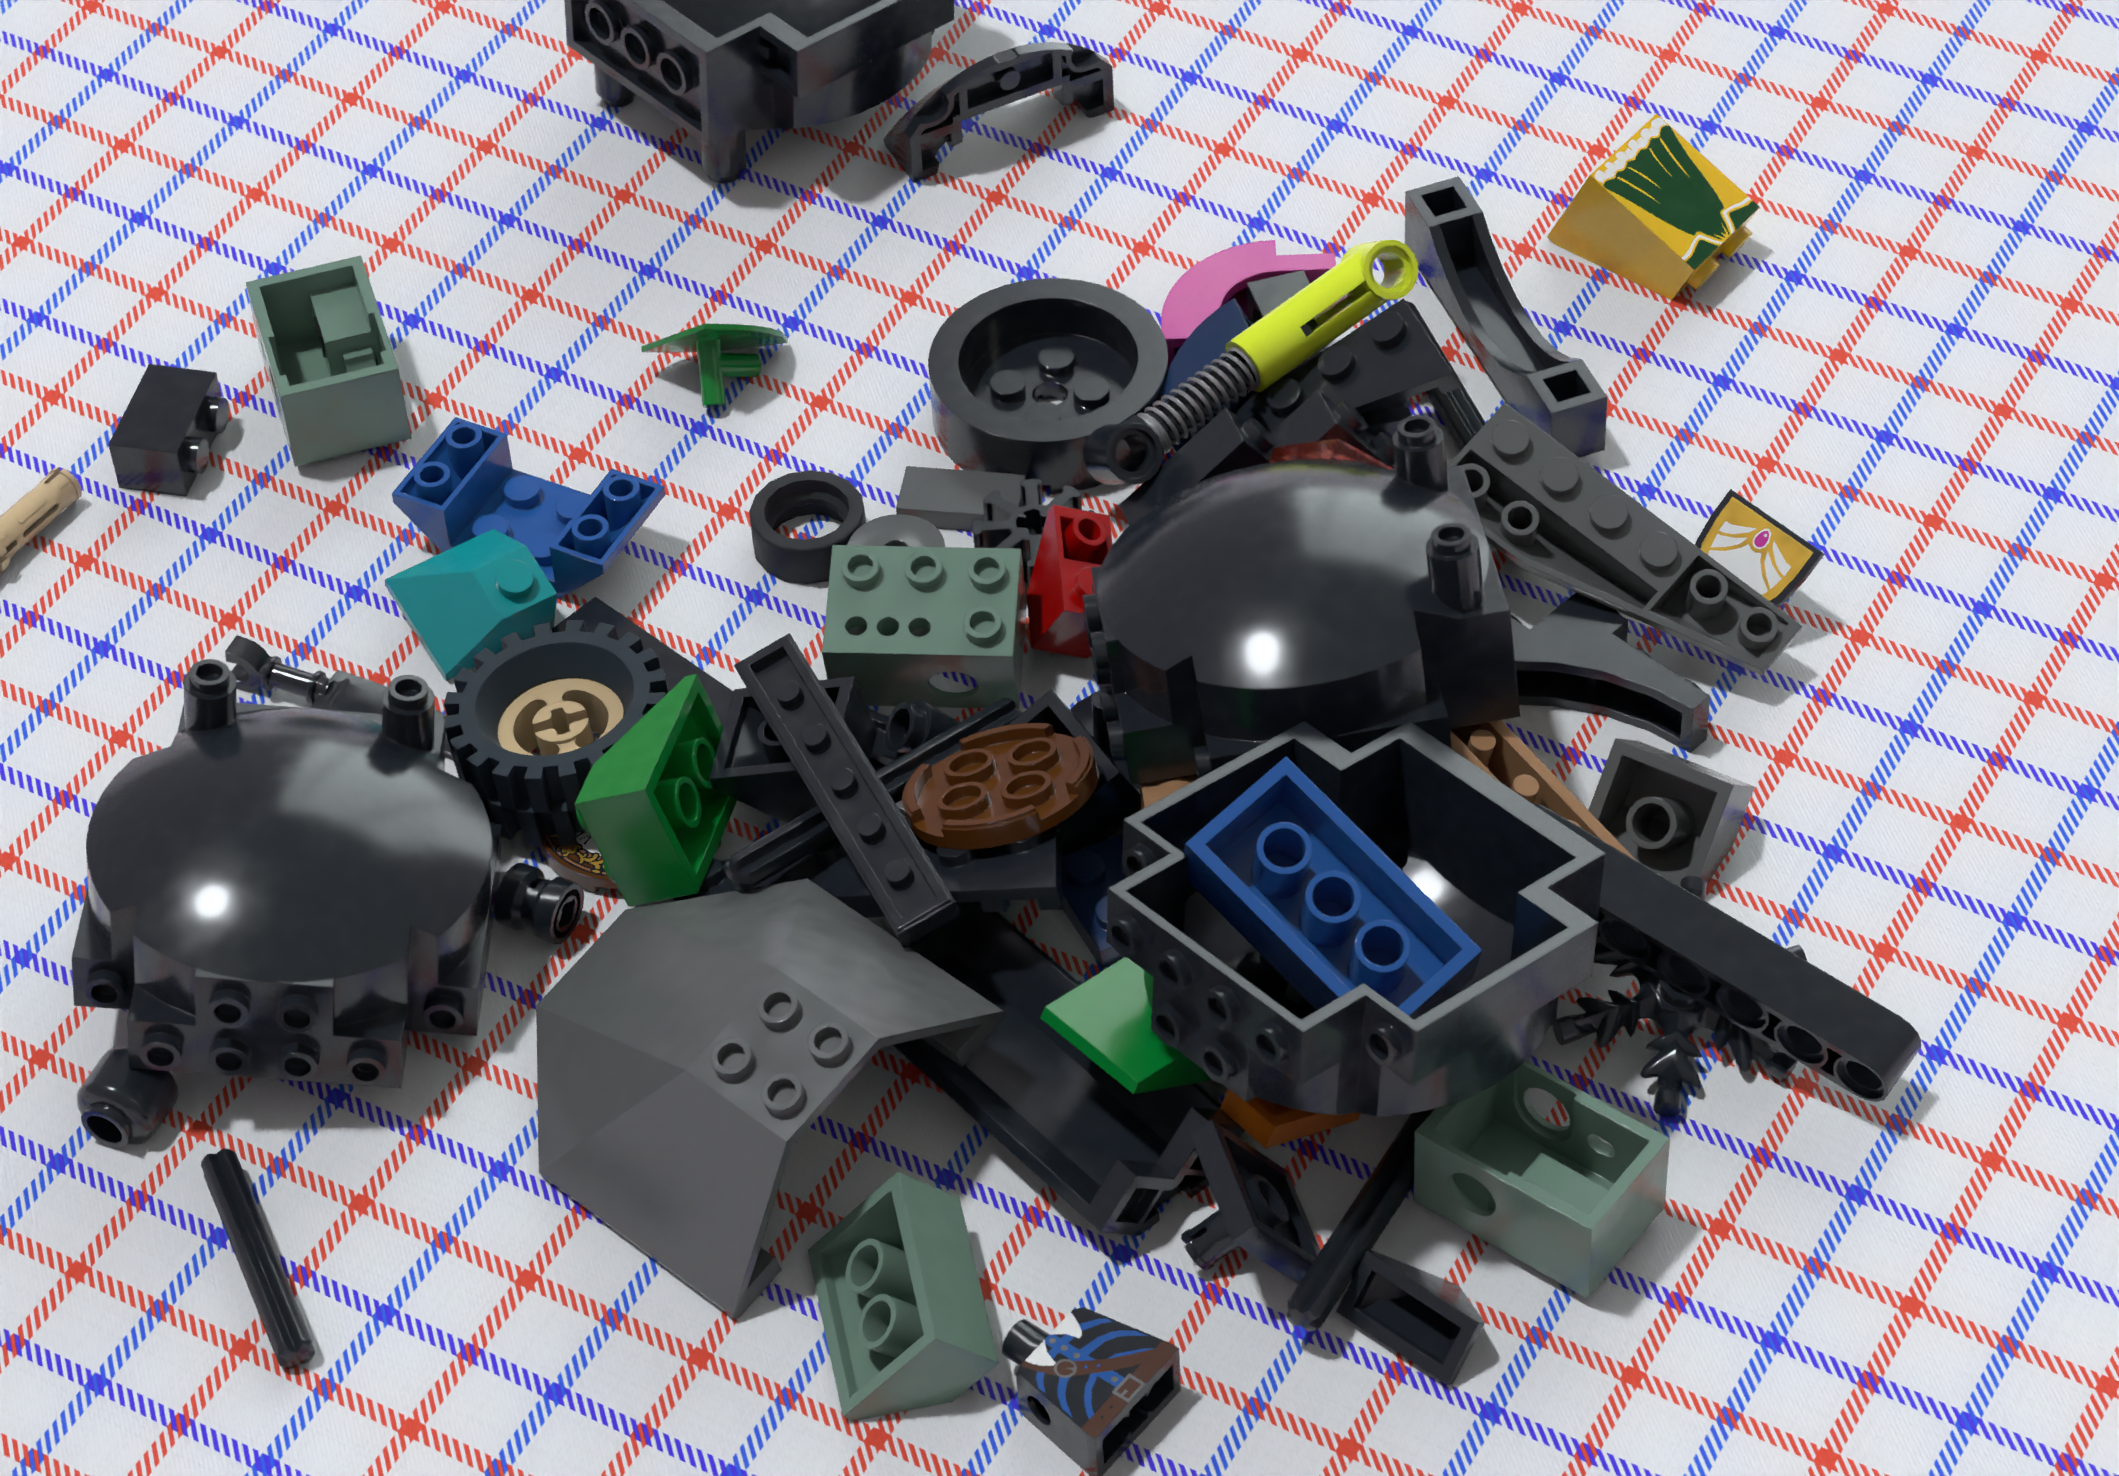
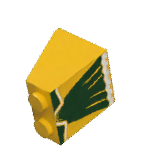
[1547,113,1760,300]

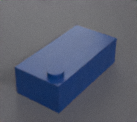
[1184,756,1482,1020]

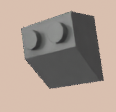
[1589,738,1755,886]

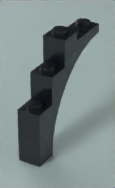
[1510,593,1710,753]

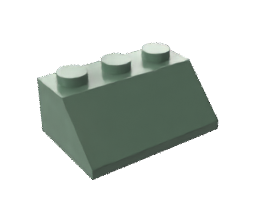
[808,1172,999,1421]

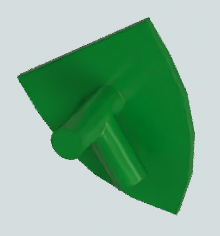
[641,323,788,408]

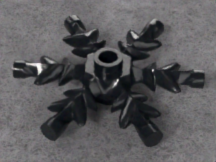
[1552,876,1807,1117]

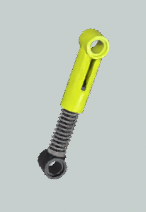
[1084,240,1418,485]

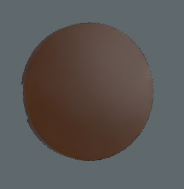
[902,723,1099,850]

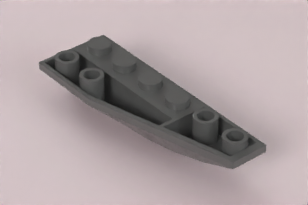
[1447,402,1803,676]

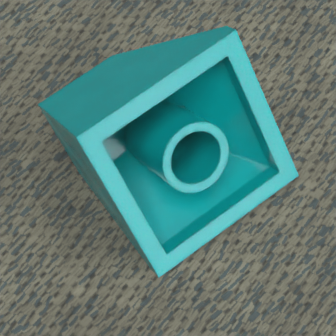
[385,529,557,681]

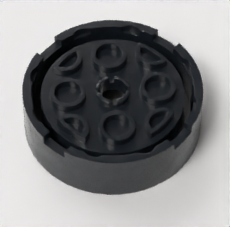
[928,278,1169,494]

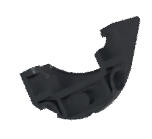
[884,42,1114,183]

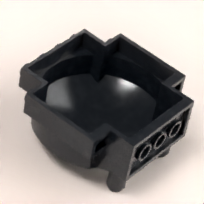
[564,0,954,183]
[1082,415,1521,785]
[71,659,502,1088]
[1106,721,1606,1117]

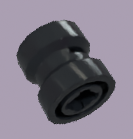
[494,863,584,944]

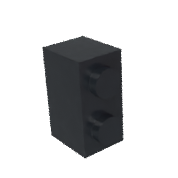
[108,364,229,497]

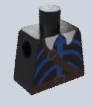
[1002,1307,1181,1476]

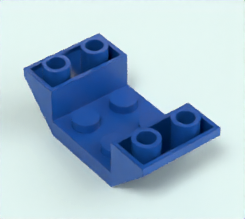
[392,417,666,599]

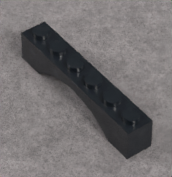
[1405,176,1607,458]

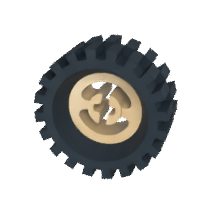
[443,620,669,847]

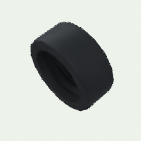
[749,470,866,584]

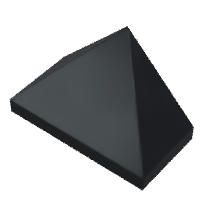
[1336,1250,1485,1385]

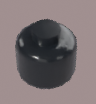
[77,1046,178,1148]

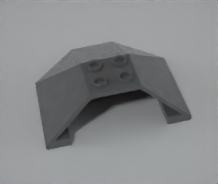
[536,879,1006,1320]

